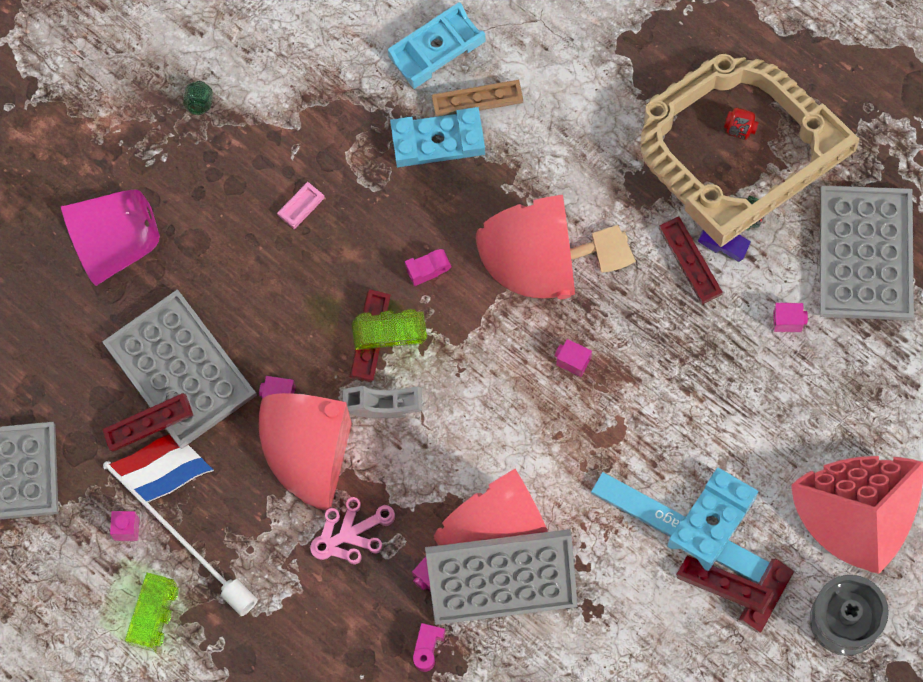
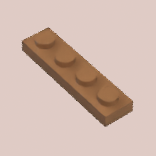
[432,80,523,117]

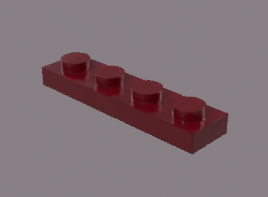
[659,216,723,305]
[349,289,391,383]
[102,393,194,452]
[676,555,774,614]

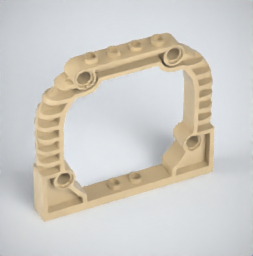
[640,54,859,247]

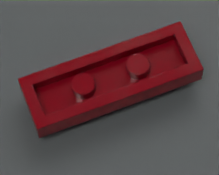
[738,559,794,633]

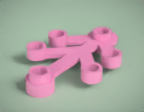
[310,497,395,564]

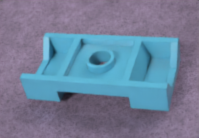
[388,2,486,89]
[390,107,485,167]
[667,467,759,571]

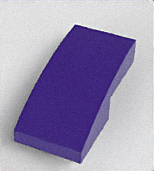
[698,230,751,262]

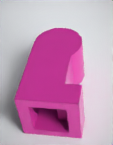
[405,249,451,286]
[413,623,446,672]

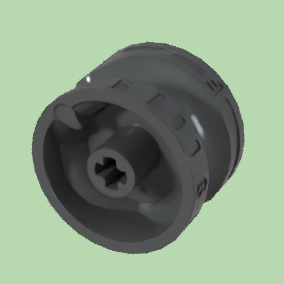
[809,575,889,656]

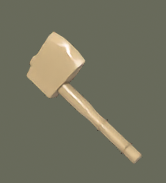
[570,225,636,273]

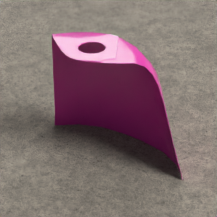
[61,190,160,286]

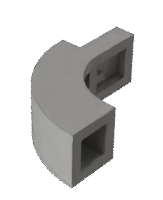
[343,386,423,418]

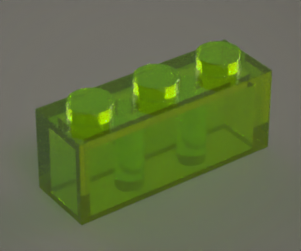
[351,309,427,350]
[125,572,179,652]

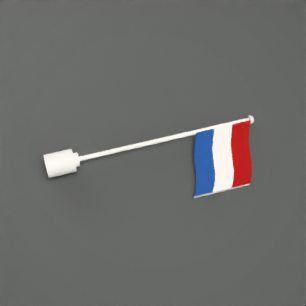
[103,434,258,616]

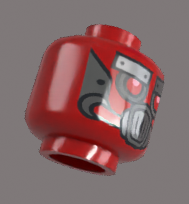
[724,107,759,140]

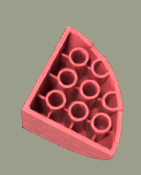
[476,194,575,299]
[258,393,352,511]
[792,456,923,574]
[434,469,548,546]

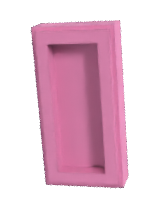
[277,182,325,229]

